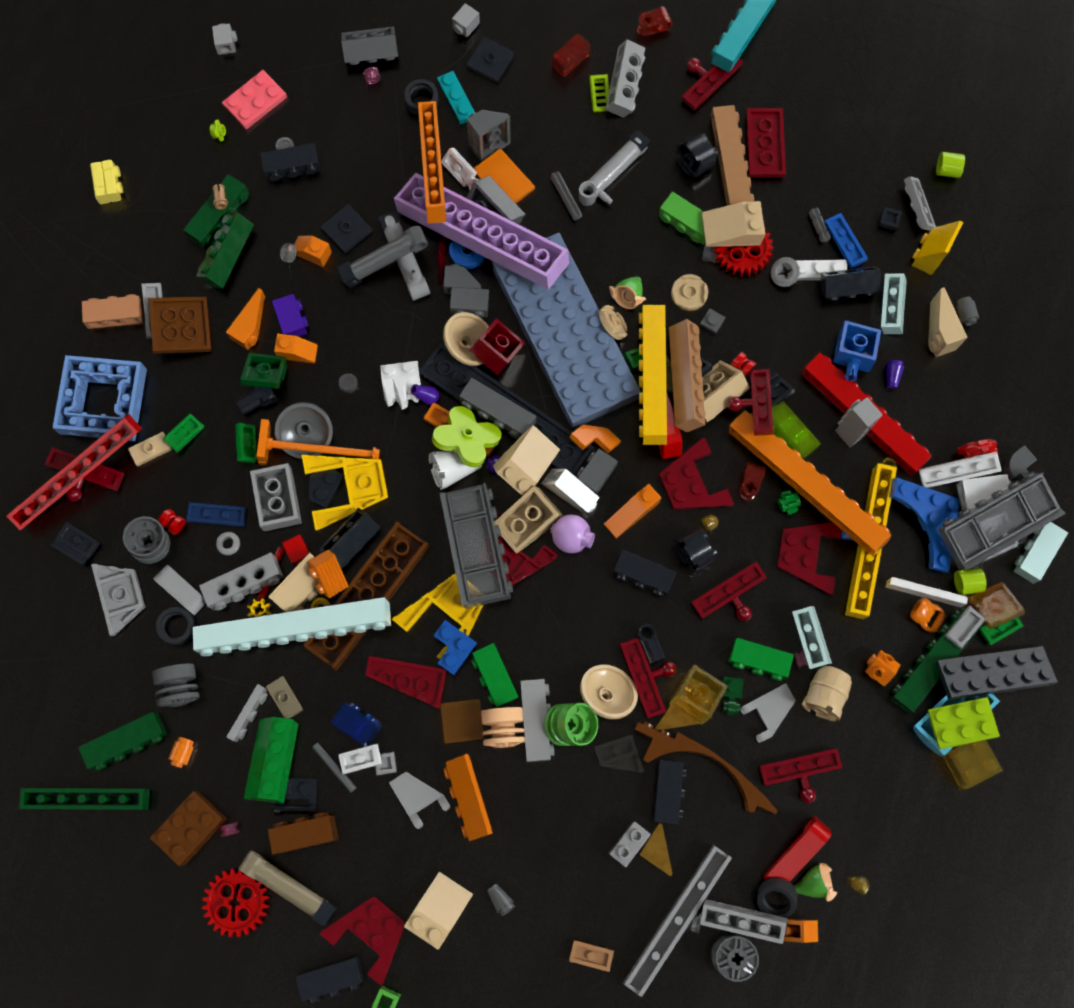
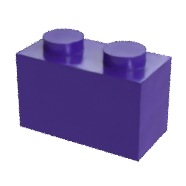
[272,294,309,337]

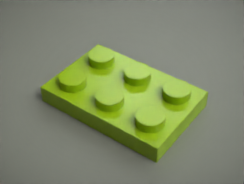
[927,697,1000,750]

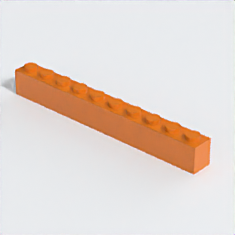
[729,410,891,557]

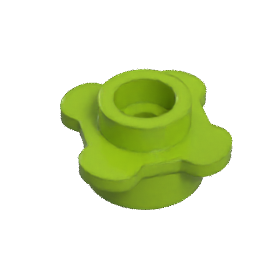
[210,120,226,142]

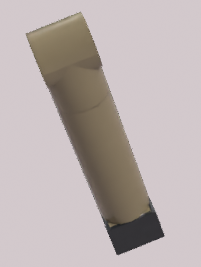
[238,850,336,926]

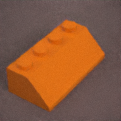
[443,754,493,841]

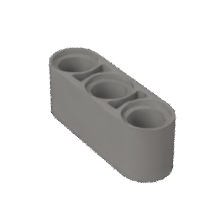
[153,564,206,615]

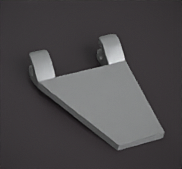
[740,683,796,743]
[389,772,451,829]

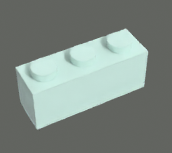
[881,274,907,334]
[1014,522,1068,584]
[792,606,832,669]

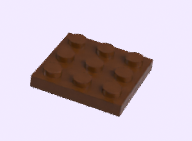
[149,297,211,354]

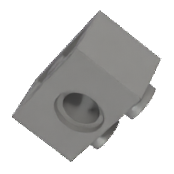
[609,821,651,867]

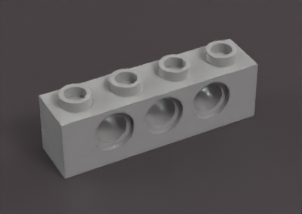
[605,39,645,118]
[199,553,284,610]
[700,899,787,944]

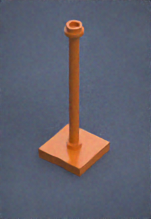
[257,419,380,467]

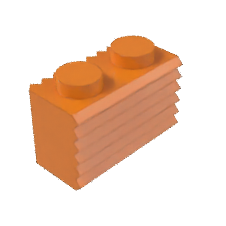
[308,550,348,598]

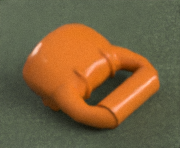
[910,598,946,633]

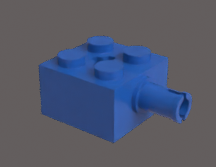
[833,320,881,382]

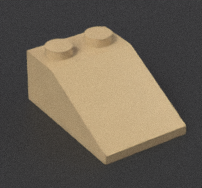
[701,201,765,247]
[928,287,967,357]
[493,424,560,496]
[495,486,563,553]
[404,872,473,950]

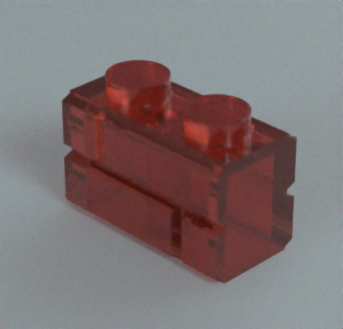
[552,33,590,77]

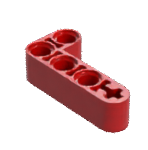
[659,391,682,459]
[763,816,831,893]

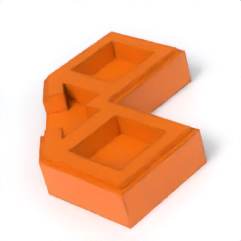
[569,425,621,453]

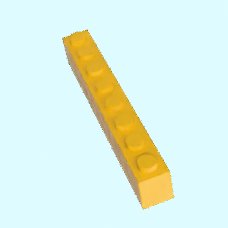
[639,305,667,445]
[845,463,897,619]

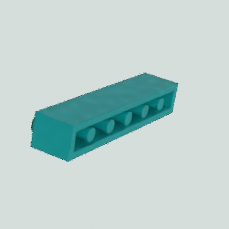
[711,0,777,73]

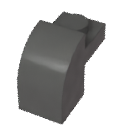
[1003,445,1037,492]

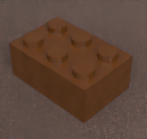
[150,791,227,866]
[268,812,339,854]

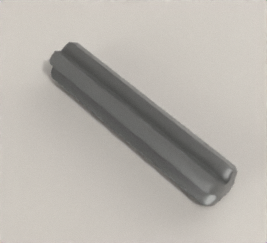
[551,171,582,220]

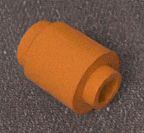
[168,737,194,768]

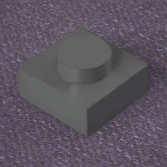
[700,309,726,335]

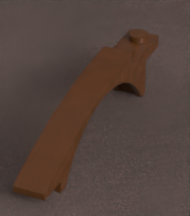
[633,721,777,814]

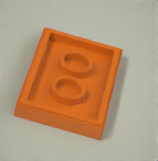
[473,148,535,204]

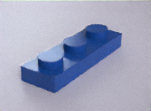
[825,213,868,269]

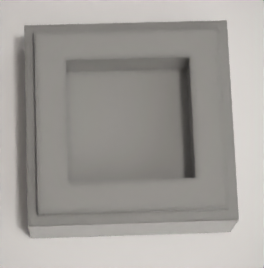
[375,752,397,775]

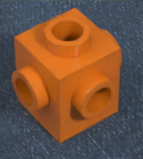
[865,650,900,686]

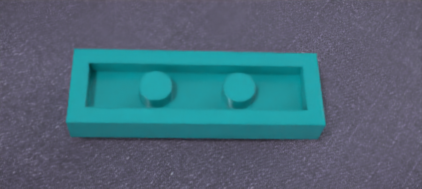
[437,71,475,125]

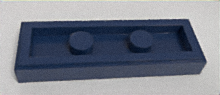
[186,502,247,527]

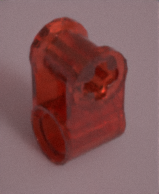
[637,7,673,36]
[739,462,766,501]

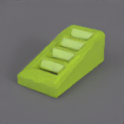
[589,74,609,112]

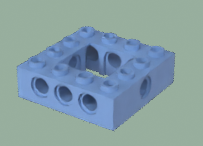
[53,355,147,441]

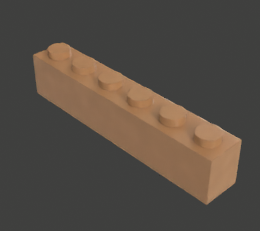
[711,105,754,206]
[669,319,706,432]

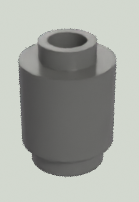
[956,297,979,326]

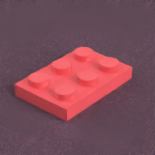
[222,70,287,130]

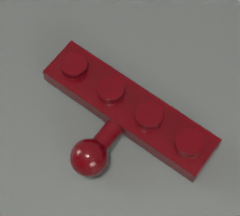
[681,58,743,111]
[727,369,774,436]
[45,447,125,502]
[691,562,767,621]
[620,637,676,719]
[759,748,842,803]

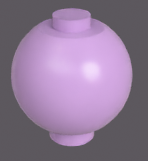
[550,515,595,553]

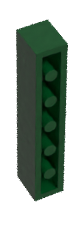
[889,607,984,714]
[19,788,150,810]

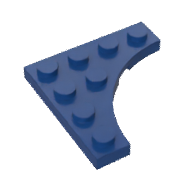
[890,478,960,573]

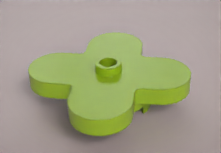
[432,406,501,467]

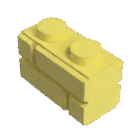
[90,160,123,204]

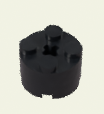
[676,133,718,177]
[674,527,718,573]

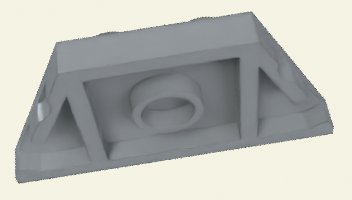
[91,564,145,636]

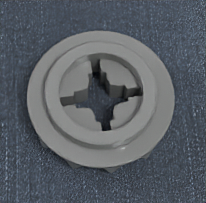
[771,257,800,287]

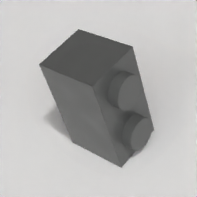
[450,287,489,319]
[576,449,618,495]

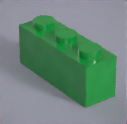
[728,638,794,681]
[471,643,519,708]

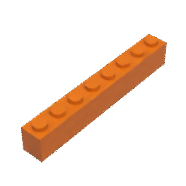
[418,101,446,224]

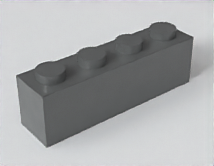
[459,378,536,439]

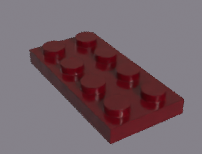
[746,108,786,177]

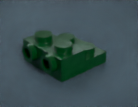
[240,353,287,389]

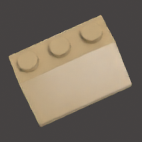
[702,360,750,422]
[269,553,318,612]

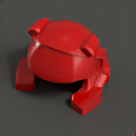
[957,439,998,459]

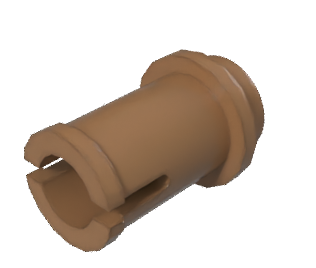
[212,184,228,210]

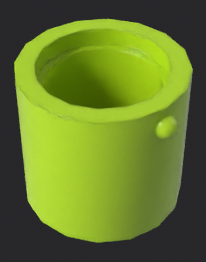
[936,152,965,178]
[954,567,986,595]

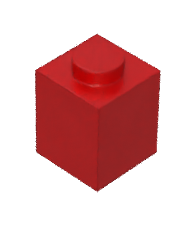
[282,535,310,567]

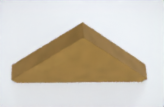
[654,699,705,731]
[639,823,672,876]

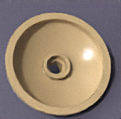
[443,312,489,366]
[580,665,638,719]

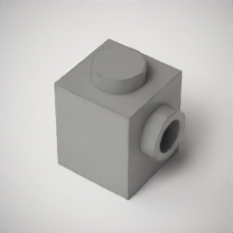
[452,3,480,38]
[212,24,237,55]

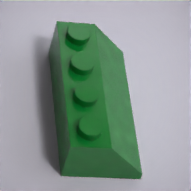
[244,717,299,804]

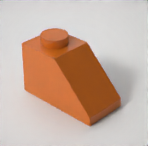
[290,236,332,267]
[274,334,318,363]
[784,919,818,943]

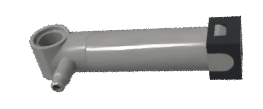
[578,130,650,206]
[378,211,430,301]

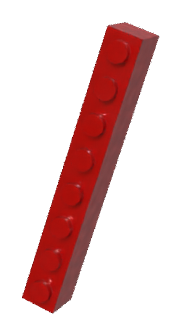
[801,353,932,476]
[7,414,142,530]

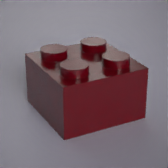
[469,318,525,375]

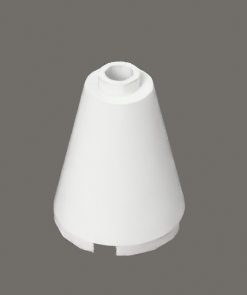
[429,451,484,490]

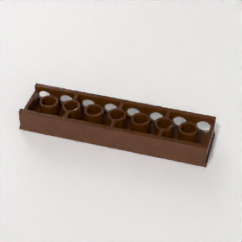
[303,522,430,671]

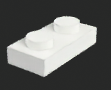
[338,744,382,774]

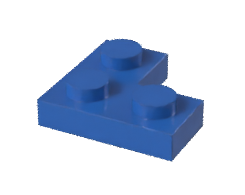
[434,620,477,676]

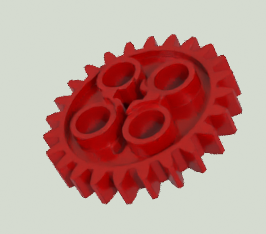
[713,227,773,276]
[202,869,270,937]

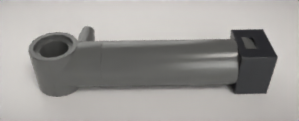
[337,226,428,288]

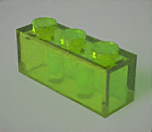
[772,401,821,460]

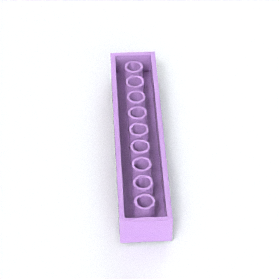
[394,173,569,290]

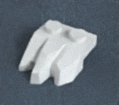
[380,361,421,410]

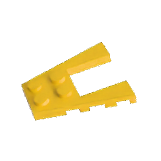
[302,455,388,531]
[392,573,485,659]

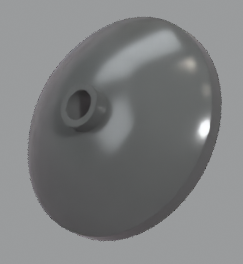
[275,402,333,459]

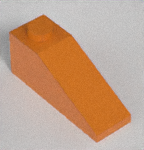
[226,288,265,350]
[604,484,661,539]

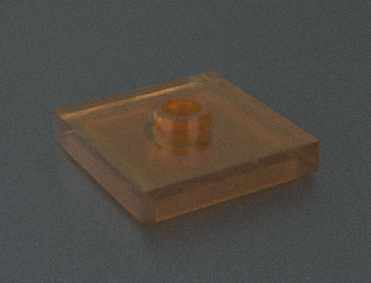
[968,582,1025,629]
[440,699,484,744]

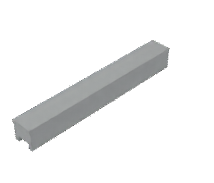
[623,845,732,997]

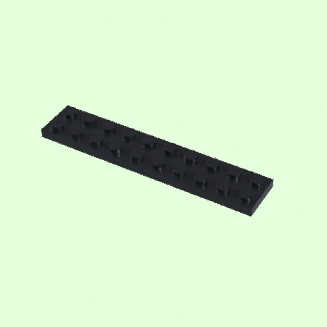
[419,343,594,476]

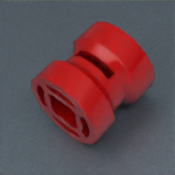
[730,352,756,377]
[158,509,186,535]

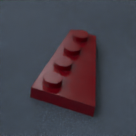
[365,656,447,709]

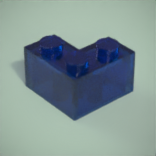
[331,702,382,747]

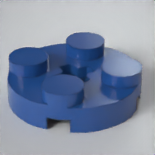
[449,241,485,269]

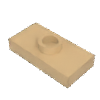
[128,432,172,466]

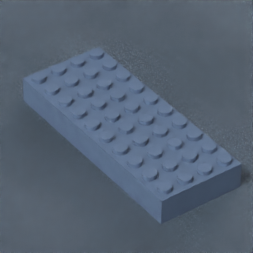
[492,233,641,429]

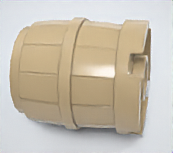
[802,666,852,721]

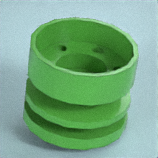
[544,703,598,746]

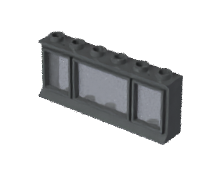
[937,471,1066,570]
[440,483,513,609]

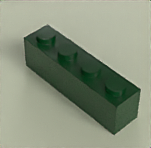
[184,174,249,249]
[196,212,254,288]
[78,712,167,772]

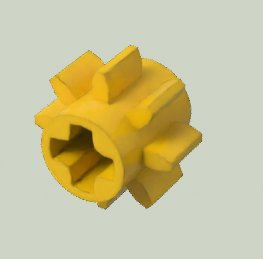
[247,598,272,617]

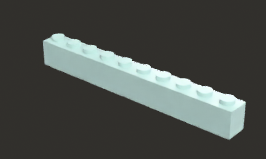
[193,597,391,656]

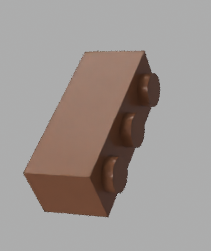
[82,294,144,329]

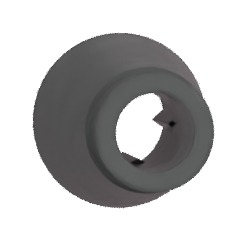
[487,884,515,916]

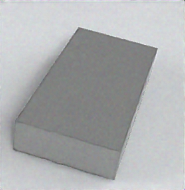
[944,606,985,649]

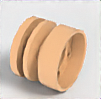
[481,707,525,748]

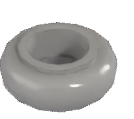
[216,532,240,555]

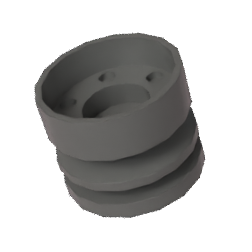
[123,516,171,564]
[152,664,200,707]
[711,934,759,982]

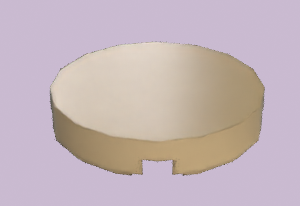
[671,274,708,311]
[599,305,627,340]

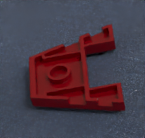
[659,437,734,510]
[477,510,558,586]
[777,522,842,596]
[320,896,406,986]

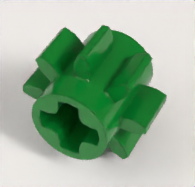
[777,490,801,515]

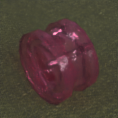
[363,67,381,84]
[794,649,808,669]
[219,823,239,837]

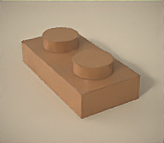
[569,940,614,972]

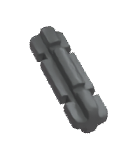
[809,208,831,243]

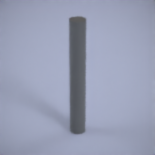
[312,743,357,793]

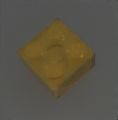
[670,664,728,725]
[943,740,1003,790]

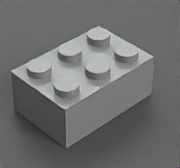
[250,463,302,531]

